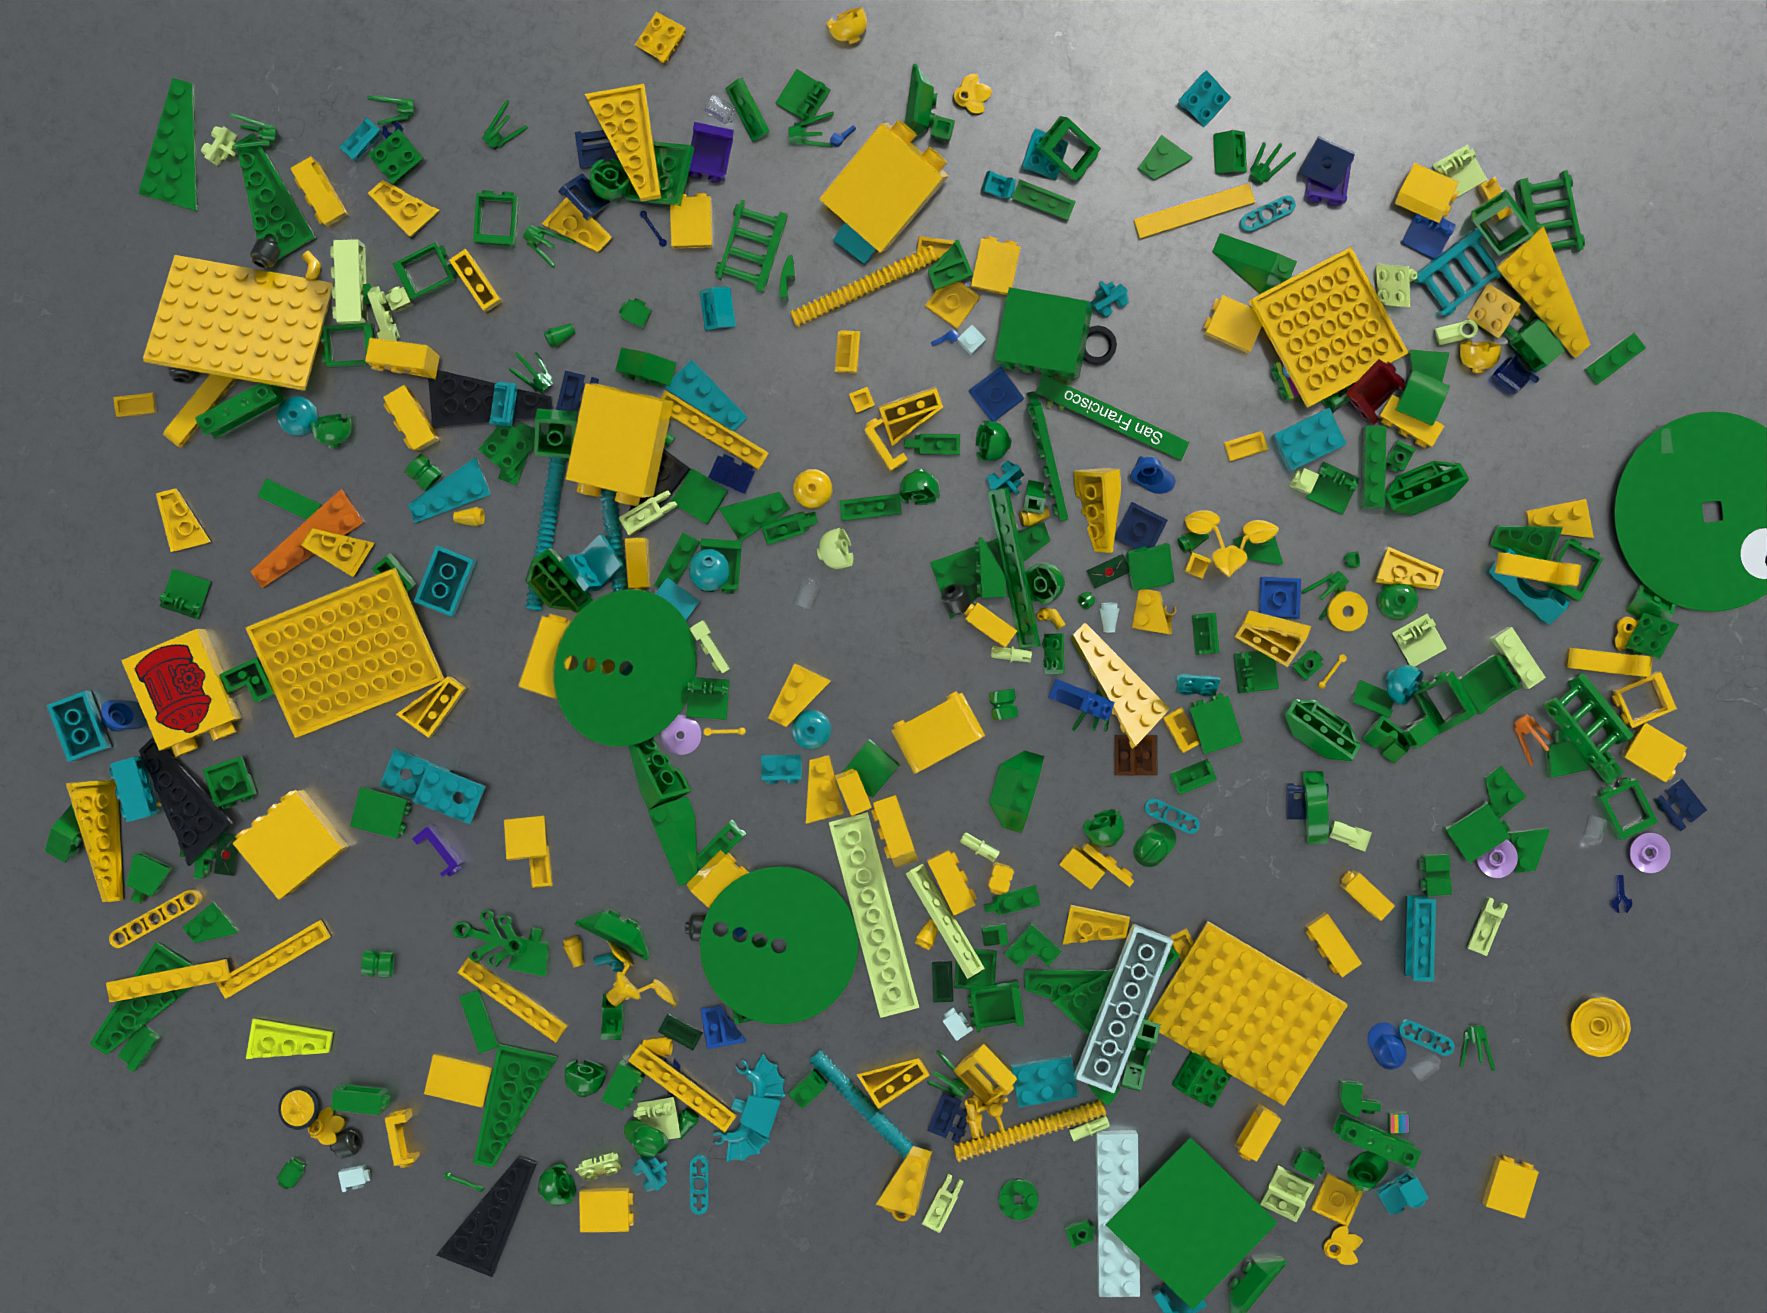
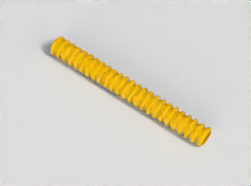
[790,245,938,327]
[953,1099,1107,1163]

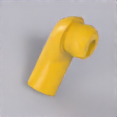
[301,250,321,281]
[1037,608,1066,630]

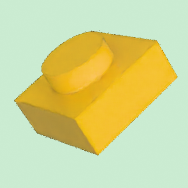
[849,387,875,413]

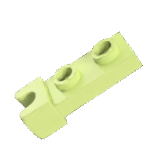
[367,286,400,341]
[690,620,730,673]
[1467,897,1508,956]

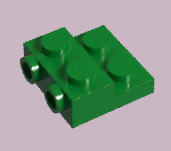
[202,756,257,809]

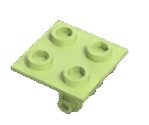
[1432,145,1488,197]
[1376,264,1417,307]
[1392,614,1447,667]
[633,1097,681,1139]
[575,1152,623,1181]

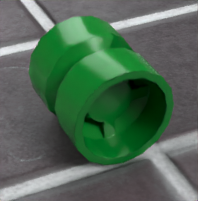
[404,453,443,492]
[989,689,1019,721]
[361,950,394,978]

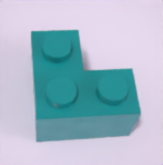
[1375,1170,1429,1215]

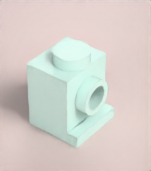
[942,1007,973,1041]
[338,1164,371,1192]

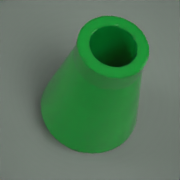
[544,323,576,347]
[1178,532,1209,553]
[678,1108,699,1140]

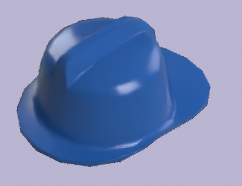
[1131,456,1176,494]
[101,700,147,732]
[1368,1022,1407,1070]

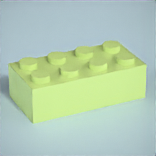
[330,239,368,325]

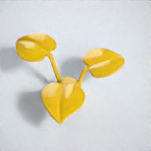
[1184,510,1279,577]
[606,940,677,1008]

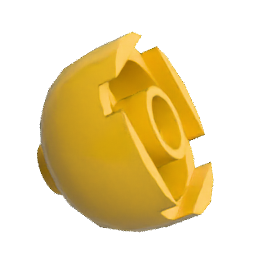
[826,7,867,44]
[1460,340,1501,373]
[793,469,833,509]

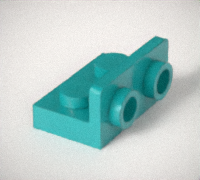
[761,754,802,784]

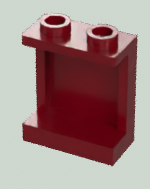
[1345,359,1405,425]

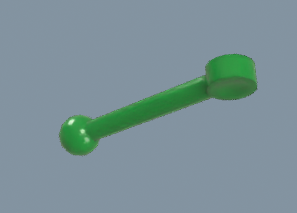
[444,1172,484,1192]

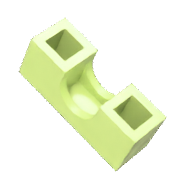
[1490,627,1546,689]

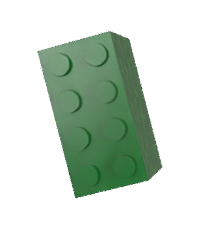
[995,287,1093,381]

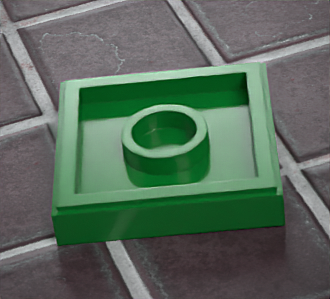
[954,948,997,989]

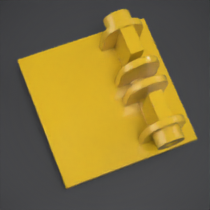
[635,11,686,64]
[1467,283,1521,339]

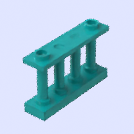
[1413,228,1502,316]
[1405,895,1436,981]

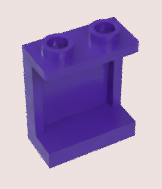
[688,122,735,183]
[1305,157,1354,206]
[412,824,463,877]

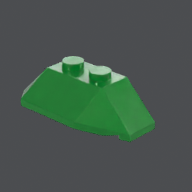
[905,64,938,143]
[1385,461,1469,515]
[525,548,594,612]
[1285,699,1361,762]
[989,750,1044,833]
[574,909,650,961]
[1228,1257,1287,1313]

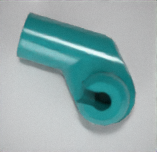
[593,953,624,973]

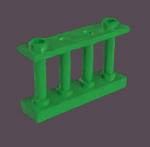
[1516,170,1585,253]
[715,200,788,294]
[195,383,285,439]
[1543,672,1634,768]
[1332,1112,1422,1170]

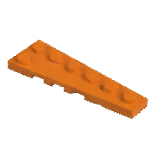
[250,489,364,588]

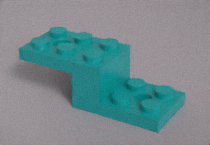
[379,748,486,824]

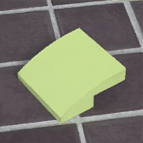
[1260,1165,1315,1222]

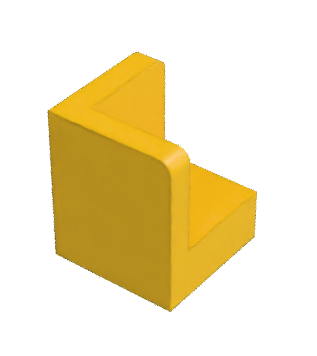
[1183,552,1211,579]

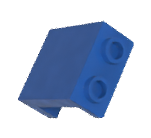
[1048,679,1115,721]

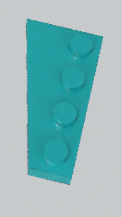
[663,359,748,431]
[408,457,491,523]

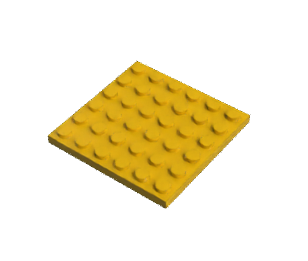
[1249,247,1409,408]

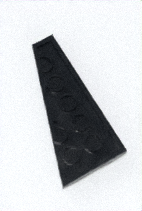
[428,370,553,428]
[139,737,234,866]
[436,1156,537,1277]

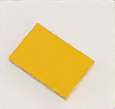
[424,1054,493,1108]

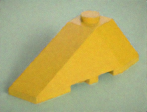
[1073,468,1121,553]

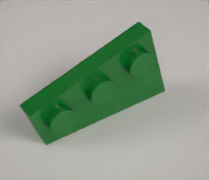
[718,492,791,541]
[1490,525,1563,561]

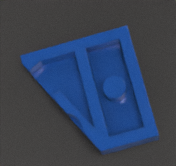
[700,1005,746,1049]

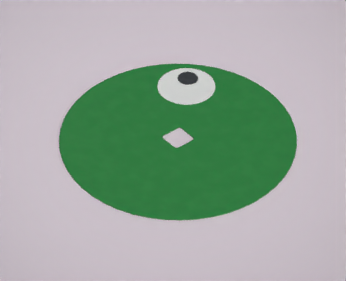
[1615,411,1767,612]

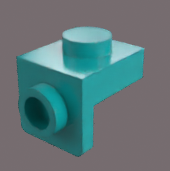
[981,171,1016,198]

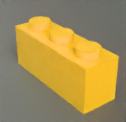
[449,249,503,313]
[1378,395,1444,449]
[927,849,977,916]
[1305,912,1362,977]

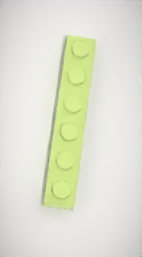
[906,864,985,979]

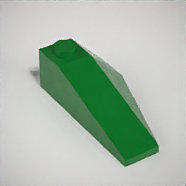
[1212,233,1297,294]
[628,738,691,810]
[648,797,698,887]

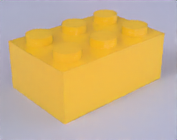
[383,385,441,453]

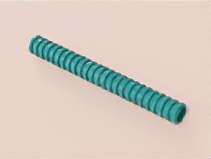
[525,457,567,611]
[600,489,628,592]
[809,1050,916,1160]

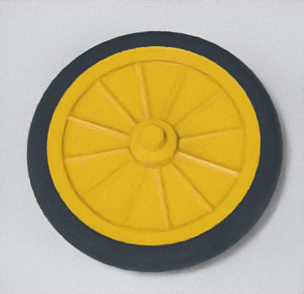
[278,1087,319,1130]

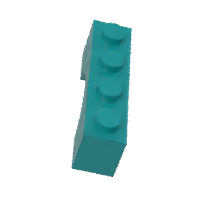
[1489,548,1570,625]

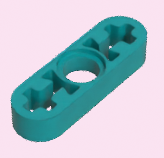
[1240,195,1296,232]
[1144,798,1200,834]
[1398,1020,1455,1056]
[690,1154,709,1215]

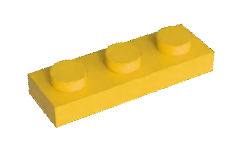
[1081,842,1134,887]

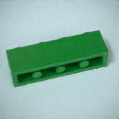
[1361,426,1387,509]

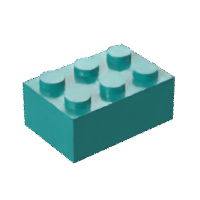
[1272,408,1347,472]
[414,545,477,617]
[47,691,112,762]
[109,756,160,822]
[1011,1054,1079,1107]

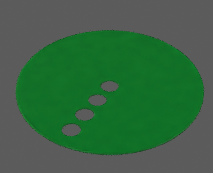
[553,589,697,746]
[700,867,858,1025]

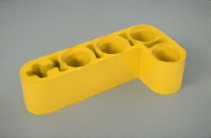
[1495,552,1581,586]
[1567,648,1653,677]

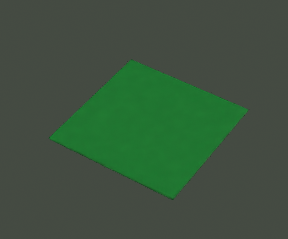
[1105,1137,1278,1310]

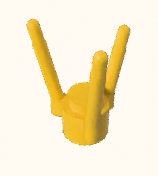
[977,1098,1008,1134]

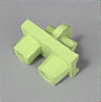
[201,126,237,166]

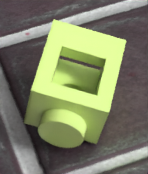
[385,286,414,313]
[1289,468,1319,495]

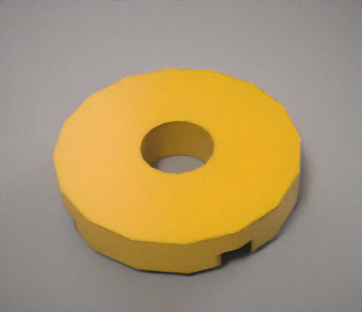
[1327,591,1368,631]

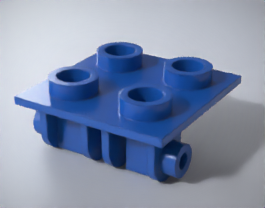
[1401,213,1456,259]

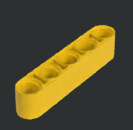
[163,374,238,448]
[109,889,202,948]

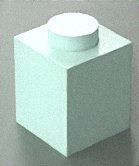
[957,325,986,355]

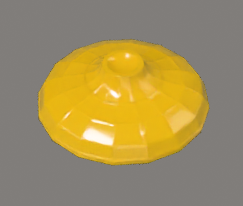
[1571,997,1631,1057]

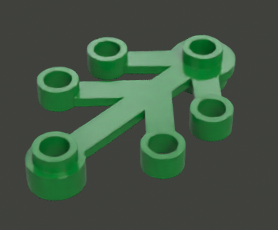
[453,910,526,967]

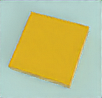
[925,281,981,330]
[504,816,548,861]
[1310,1173,1364,1227]

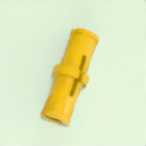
[965,1098,984,1138]

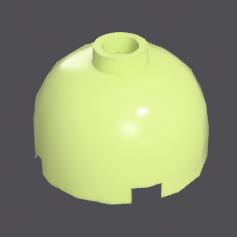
[817,528,853,569]

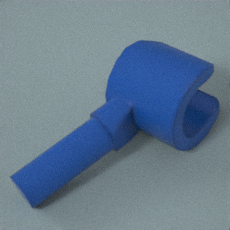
[829,125,856,147]
[931,330,960,346]

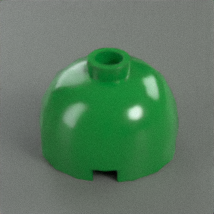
[590,159,630,200]
[310,414,352,448]
[976,420,1012,461]
[899,469,940,505]
[1026,563,1065,604]
[1377,584,1418,620]
[1083,809,1125,847]
[564,1060,605,1097]
[538,1164,576,1206]

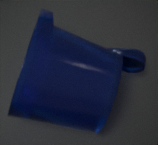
[1491,352,1540,395]

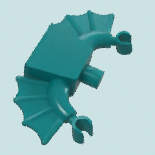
[712,1054,786,1162]

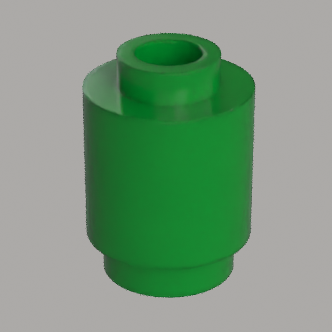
[276,1158,305,1189]

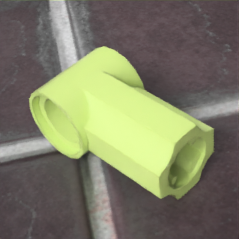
[1435,320,1478,346]
[1329,821,1372,852]

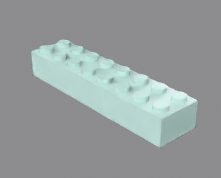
[1074,924,1173,1093]
[1096,1130,1140,1297]

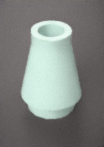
[1099,602,1119,633]

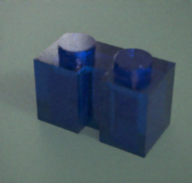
[708,454,756,495]

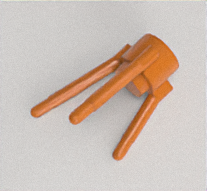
[1514,714,1553,766]

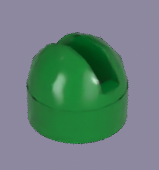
[1344,551,1360,568]
[1077,592,1095,610]

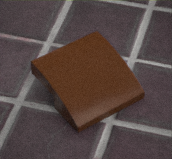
[1115,735,1158,776]

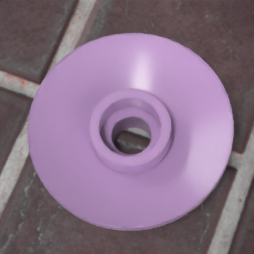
[661,715,701,755]
[1630,833,1671,873]
[1477,840,1518,878]

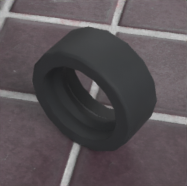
[1083,325,1117,365]

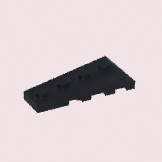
[629,448,690,533]

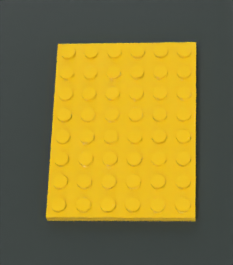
[143,255,334,390]
[246,567,444,738]
[1146,921,1348,1106]

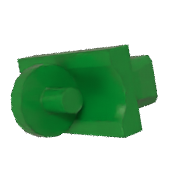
[1595,743,1624,785]

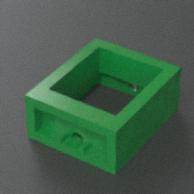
[1035,116,1101,180]
[473,190,519,247]
[1471,190,1534,256]
[393,242,457,302]
[320,323,376,368]
[1541,538,1603,602]
[1413,670,1477,735]
[1596,777,1658,840]
[331,1084,391,1115]

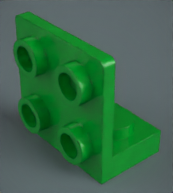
[1172,1051,1232,1108]

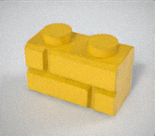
[987,862,1014,895]

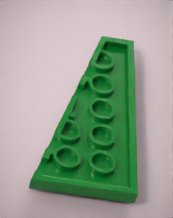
[138,78,198,212]
[236,133,316,261]
[1026,391,1069,521]
[930,522,1051,619]
[89,942,193,1055]
[1052,947,1180,1036]
[1025,969,1146,1020]
[473,1044,558,1168]

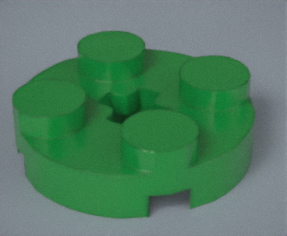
[998,1179,1039,1221]

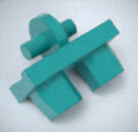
[1090,281,1129,317]
[986,460,1024,495]
[632,1156,668,1192]

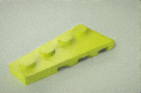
[246,1018,334,1059]

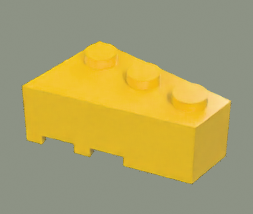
[396,677,467,738]
[857,1058,931,1109]

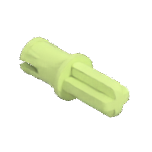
[991,646,1032,663]
[960,833,1000,862]
[1069,1117,1110,1142]

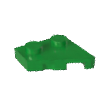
[1137,135,1193,180]
[928,239,973,291]
[1233,535,1283,565]
[1484,765,1527,819]
[1509,828,1550,873]
[182,902,239,943]

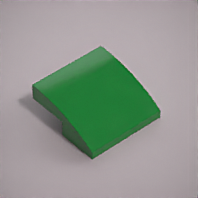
[779,255,795,302]
[1395,370,1450,426]
[671,468,728,525]
[1127,543,1175,590]
[842,739,900,798]

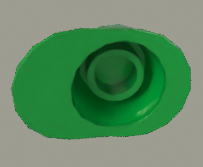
[1133,823,1176,867]
[624,1120,669,1158]
[1347,1151,1389,1193]

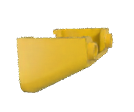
[891,691,986,774]

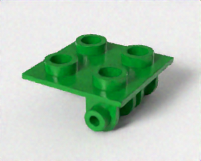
[775,69,831,121]
[368,129,423,184]
[478,425,534,475]
[1306,461,1360,515]
[159,568,211,620]
[1625,613,1679,659]
[1042,633,1065,674]
[1234,651,1279,693]
[686,677,730,720]

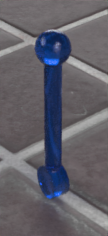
[640,210,667,247]

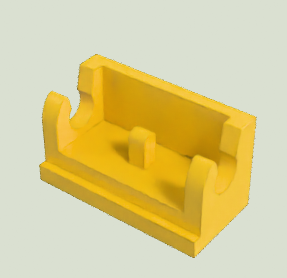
[1477,177,1513,223]
[835,330,860,374]
[1162,707,1200,753]
[834,769,872,816]
[1059,844,1106,890]

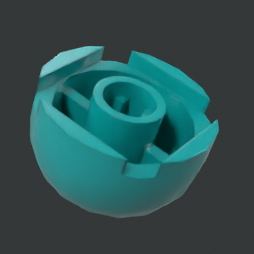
[277,396,318,436]
[689,549,729,591]
[1386,665,1424,706]
[792,710,831,750]

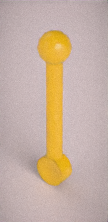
[1318,654,1347,689]
[703,727,746,736]

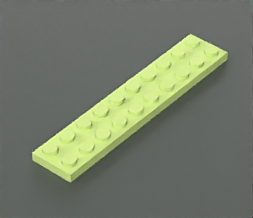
[829,812,919,1018]

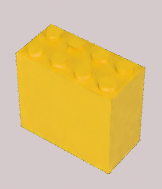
[519,613,578,699]
[233,790,349,900]

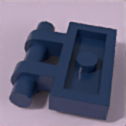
[556,371,599,411]
[1655,778,1707,831]
[927,1092,969,1143]

